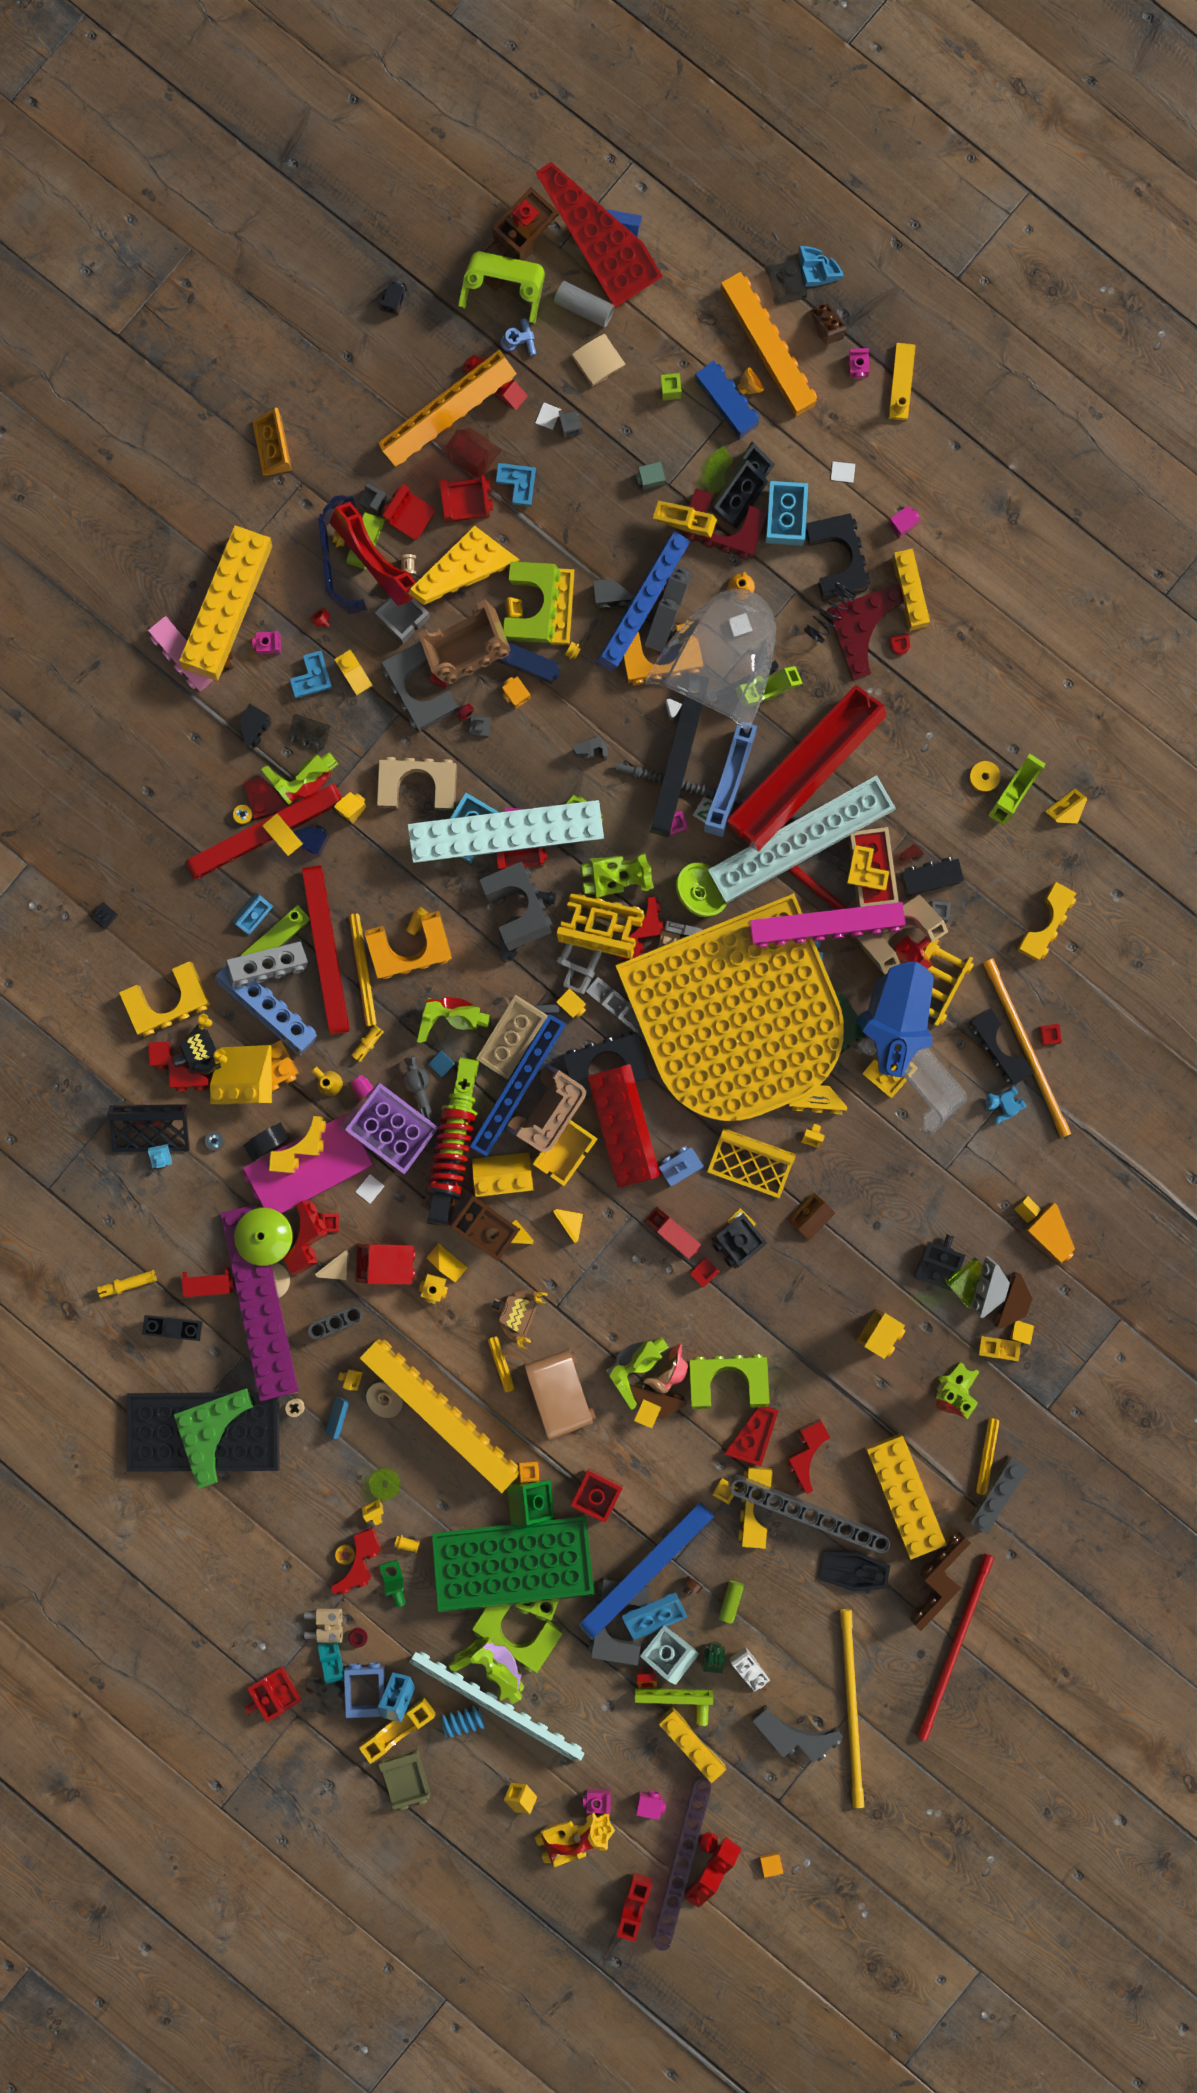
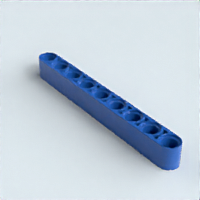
[578,1502,714,1640]

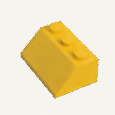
[472,1152,534,1197]

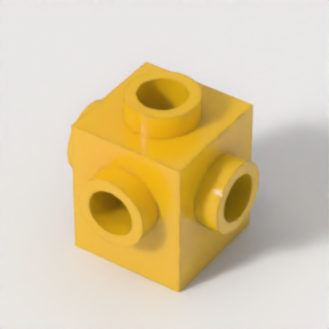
[419,1273,448,1304]

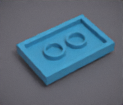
[622,1593,688,1641]

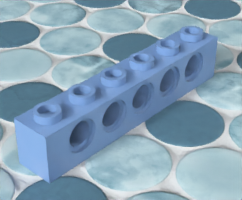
[215,966,317,1057]

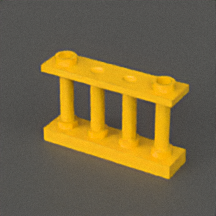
[924,939,974,1027]

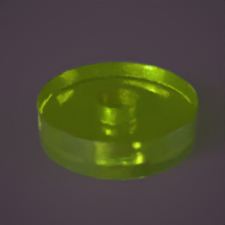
[369,1468,401,1500]

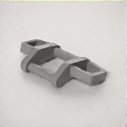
[556,917,610,994]

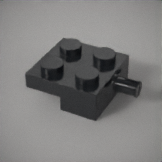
[914,1234,965,1291]

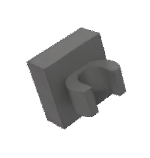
[469,715,491,737]

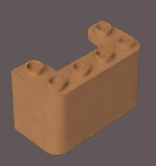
[418,599,511,684]

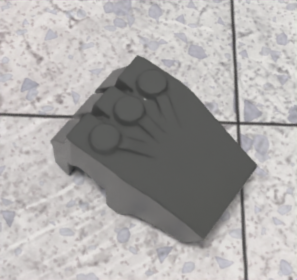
[572,737,608,760]

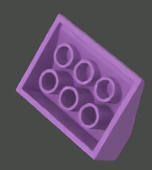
[339,1082,439,1174]

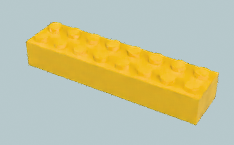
[179,525,272,681]

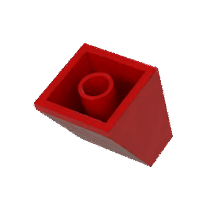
[356,1243,415,1284]

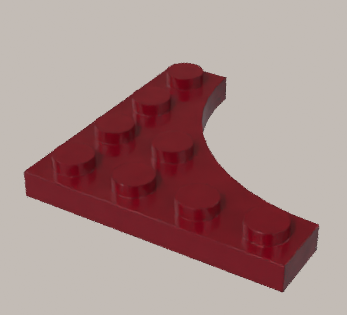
[827,584,904,681]

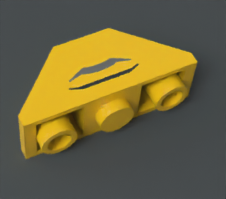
[788,1085,847,1114]

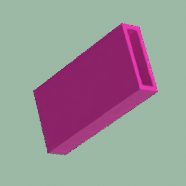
[243,1114,374,1214]

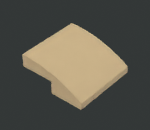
[571,334,626,386]

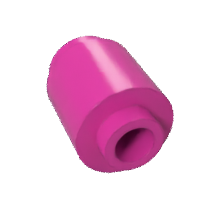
[350,1075,374,1101]

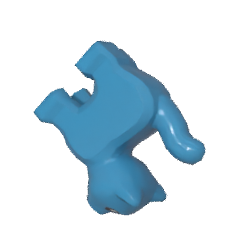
[985,1086,1027,1124]

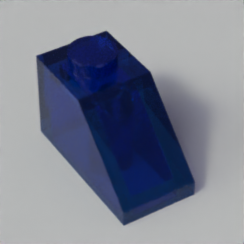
[293,825,330,857]

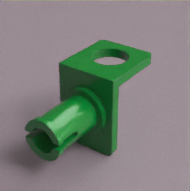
[379,1560,406,1607]

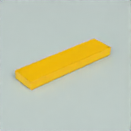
[551,569,574,646]

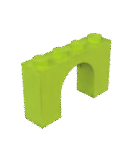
[503,561,561,644]
[689,1355,770,1410]
[472,1605,563,1673]

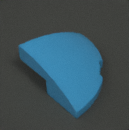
[799,246,844,287]

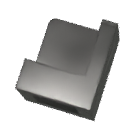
[558,410,582,438]
[359,483,387,515]

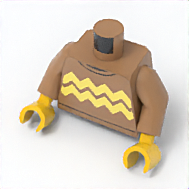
[491,1289,548,1350]

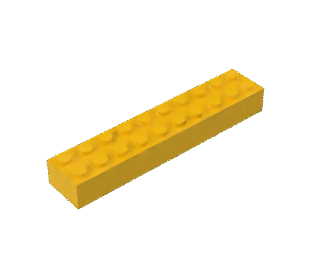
[360,1339,519,1493]

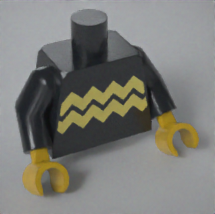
[172,1014,227,1074]

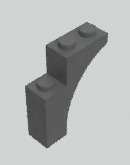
[645,567,693,652]
[751,1705,843,1763]

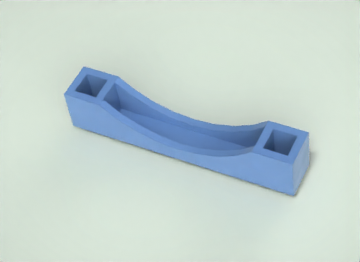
[704,721,757,837]

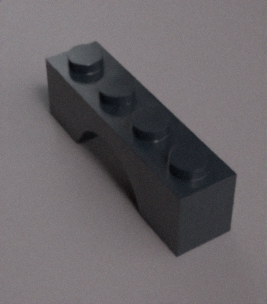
[969,1008,1034,1086]

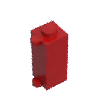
[182,1268,235,1297]

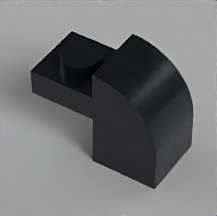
[243,1122,290,1162]

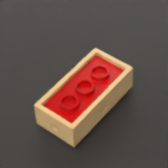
[848,827,899,907]

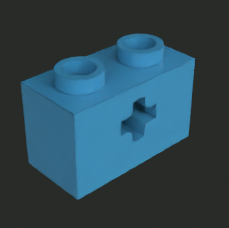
[378,1672,416,1722]

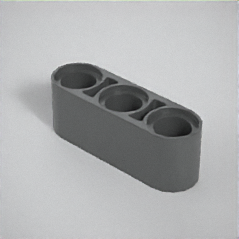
[308,1306,363,1340]

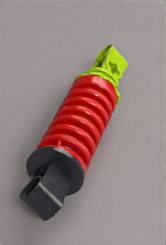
[425,1057,479,1227]

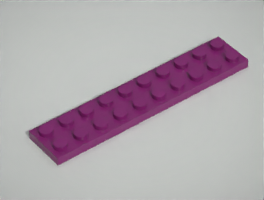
[220,1204,299,1402]

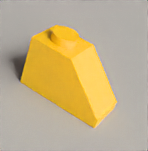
[334,649,373,696]
[334,792,367,824]

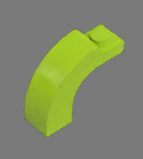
[735,666,803,707]

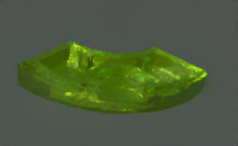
[705,446,733,495]

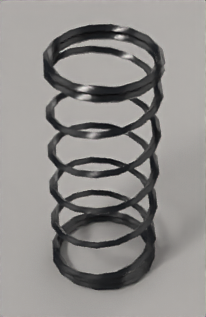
[804,582,856,643]

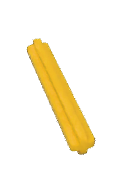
[976,1418,999,1495]

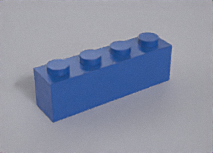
[695,360,759,439]

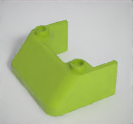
[459,251,545,324]

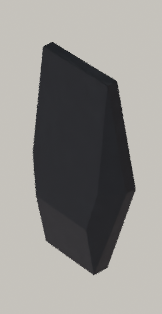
[819,1551,890,1591]

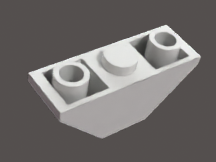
[730,1646,770,1692]

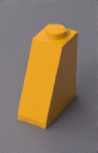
[1025,1203,1075,1263]

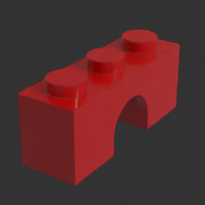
[616,1872,652,1942]

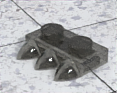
[289,714,331,753]

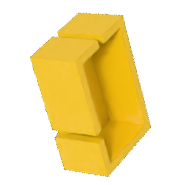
[533,1120,597,1186]

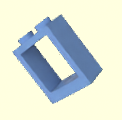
[344,1662,386,1718]

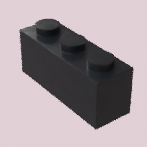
[901,857,964,897]

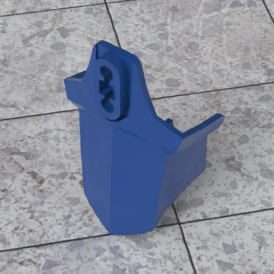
[856,962,934,1077]

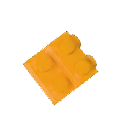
[271,1040,299,1092]

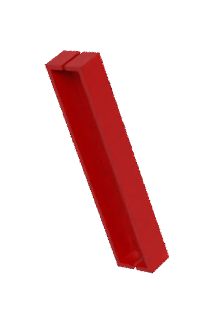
[727,685,886,852]

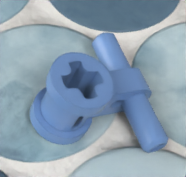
[500,318,536,357]

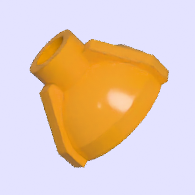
[737,367,764,395]
[726,572,755,600]

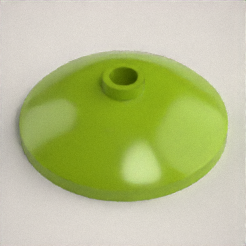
[676,863,727,917]
[234,1208,293,1266]

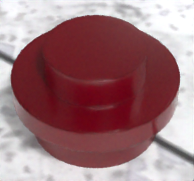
[348,1628,368,1648]

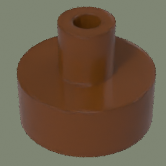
[683,1575,703,1596]

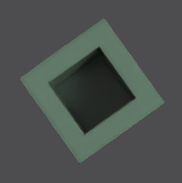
[636,462,665,491]

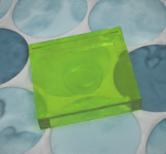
[946,1257,982,1309]

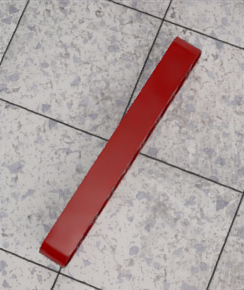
[185,784,342,880]
[302,865,350,1035]

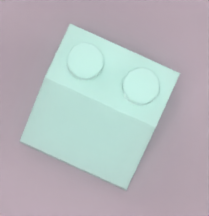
[640,1625,700,1685]

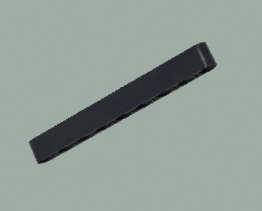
[650,674,710,838]

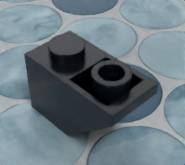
[239,703,272,751]

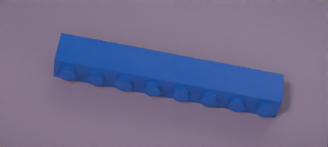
[595,531,690,672]
[470,1014,566,1157]

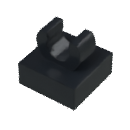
[91,902,118,929]

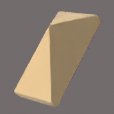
[315,1250,350,1280]

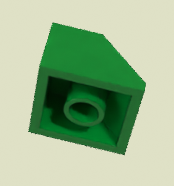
[507,1480,555,1525]

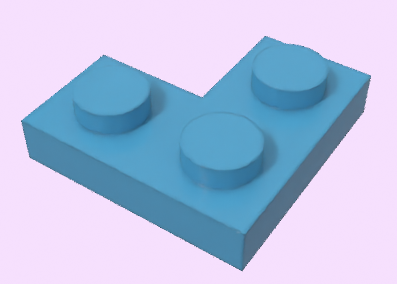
[496,463,536,507]
[290,650,332,698]

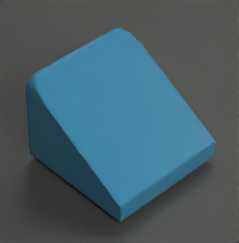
[428,1051,455,1078]

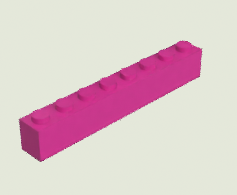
[748,902,906,948]

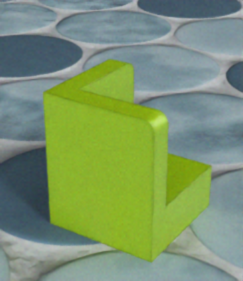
[661,373,682,401]

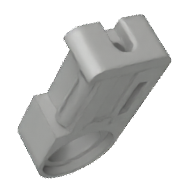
[664,921,703,937]

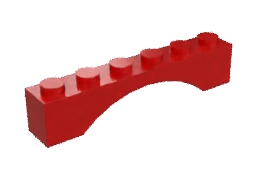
[329,502,417,606]

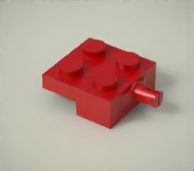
[893,935,933,970]
[244,1666,302,1723]

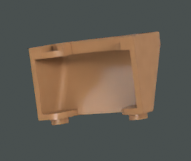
[505,1064,586,1152]
[525,1349,596,1440]

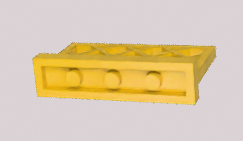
[707,1128,796,1198]

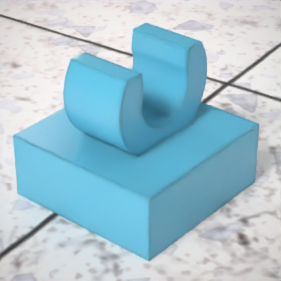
[148,1144,172,1168]

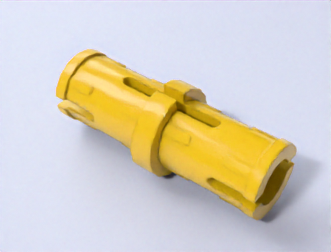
[351,1024,384,1062]

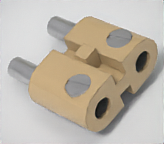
[304,1609,343,1643]

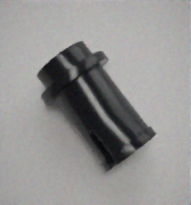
[536,891,556,906]

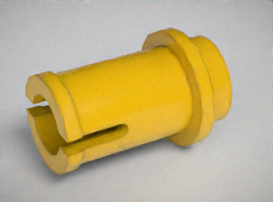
[394,1535,420,1553]

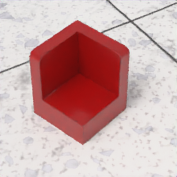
[690,1258,720,1288]

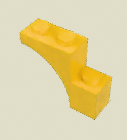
[269,1116,326,1173]

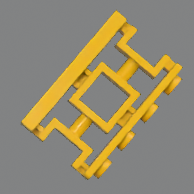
[557,894,645,959]

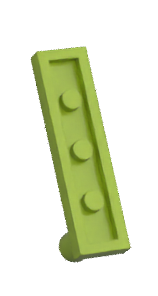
[241,905,310,956]
[635,1688,713,1726]

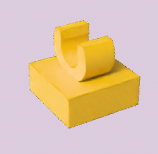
[801,1124,825,1148]
[338,1369,363,1391]
[362,1499,384,1526]

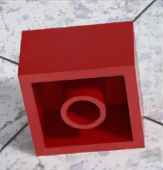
[571,1468,623,1523]

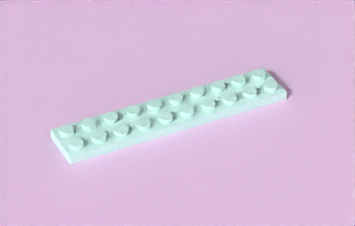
[708,775,896,904]
[408,800,604,863]
[408,1651,585,1762]

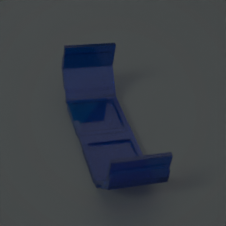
[318,495,367,614]

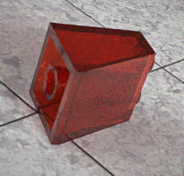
[446,428,501,479]

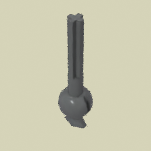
[403,1056,439,1154]

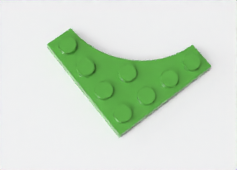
[174,1388,253,1489]

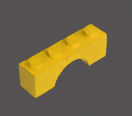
[891,548,930,631]
[1016,882,1076,961]
[738,1466,772,1549]
[359,1697,436,1764]
[658,1706,726,1783]

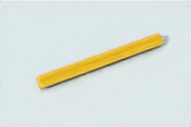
[349,914,376,1027]

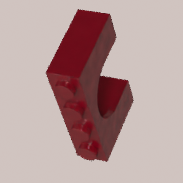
[681,488,768,560]

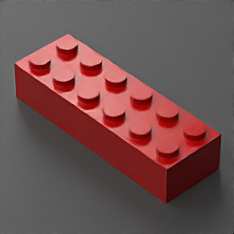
[587,1064,660,1188]

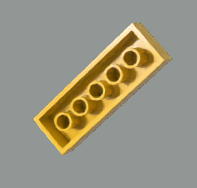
[865,1433,947,1560]

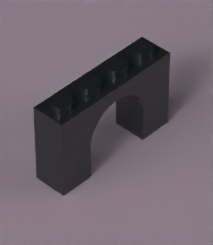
[805,513,870,601]
[563,1031,650,1098]

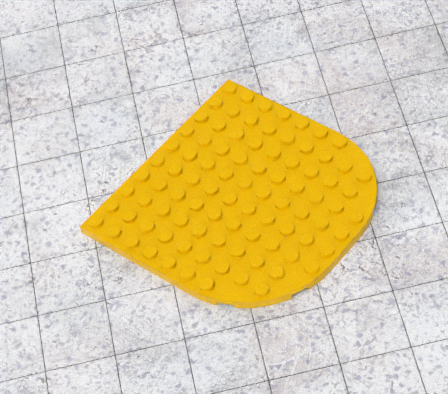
[616,893,844,1121]

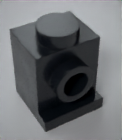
[379,282,405,315]

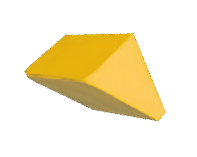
[1010,1321,1034,1345]

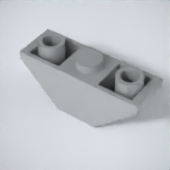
[971,1256,1010,1318]

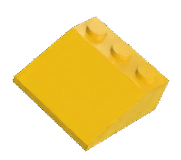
[210,1045,272,1105]

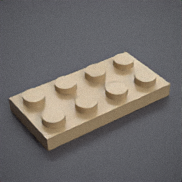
[476,995,548,1080]

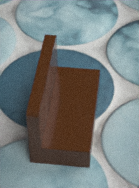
[788,1193,835,1240]

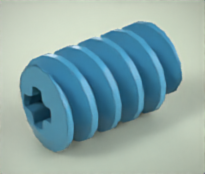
[442,1705,485,1738]

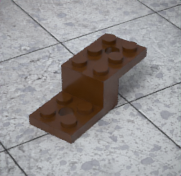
[468,187,559,292]
[421,1181,520,1261]
[911,1532,971,1631]

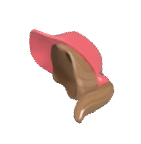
[643,1344,689,1393]

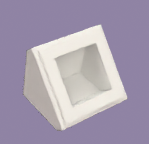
[665,699,683,721]

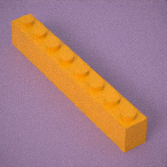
[720,272,817,418]
[378,349,517,467]

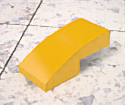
[263,814,303,856]
[979,1336,1021,1361]

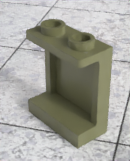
[379,1749,431,1811]

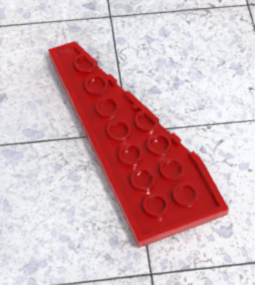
[535,162,663,308]

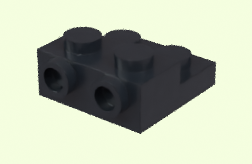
[712,1213,768,1269]

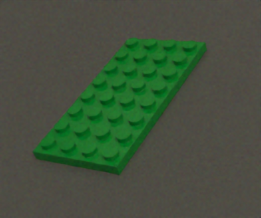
[432,1516,594,1613]

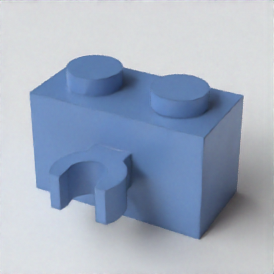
[658,1146,704,1187]

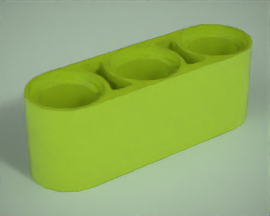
[347,512,384,570]

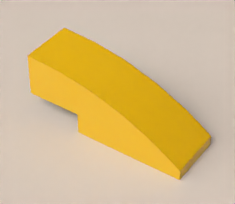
[653,500,717,538]

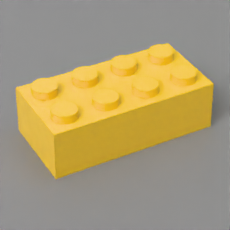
[856,1309,905,1359]

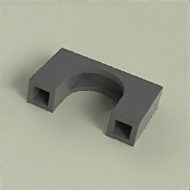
[381,641,460,732]
[480,861,552,951]
[588,1577,650,1666]

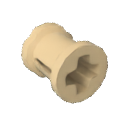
[399,554,417,577]
[285,1398,305,1417]

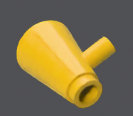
[311,1067,343,1097]

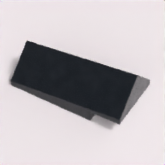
[712,442,775,528]

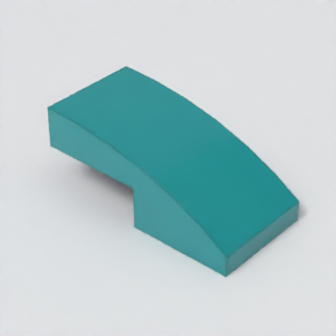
[317,1642,344,1684]

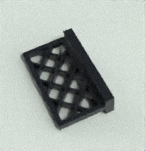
[107,1104,190,1152]

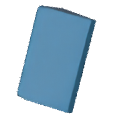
[232,892,274,935]
[325,1397,350,1439]

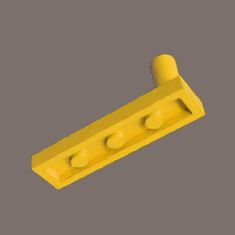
[888,343,915,421]

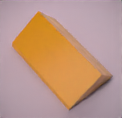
[252,407,292,476]

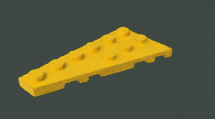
[408,526,520,605]

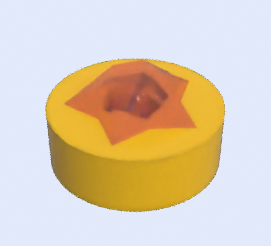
[335,1544,355,1565]

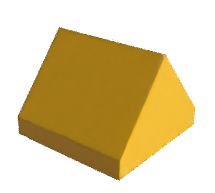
[505,597,523,619]
[1014,1196,1041,1223]

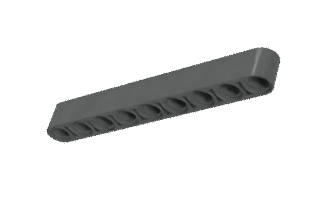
[728,1475,890,1553]

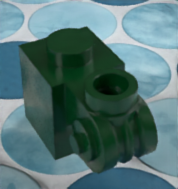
[702,1642,725,1674]

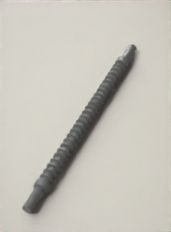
[615,763,800,821]

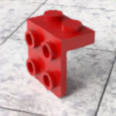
[382,484,435,540]

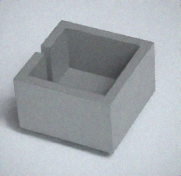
[375,597,430,644]

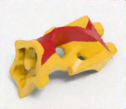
[535,1813,615,1867]

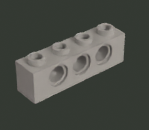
[225,942,308,988]

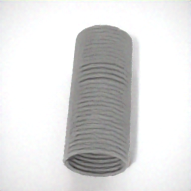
[554,281,614,328]

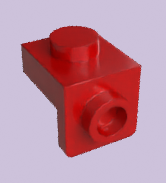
[512,199,539,227]

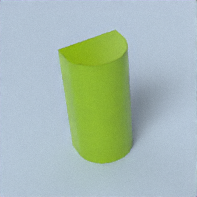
[718,1580,745,1624]

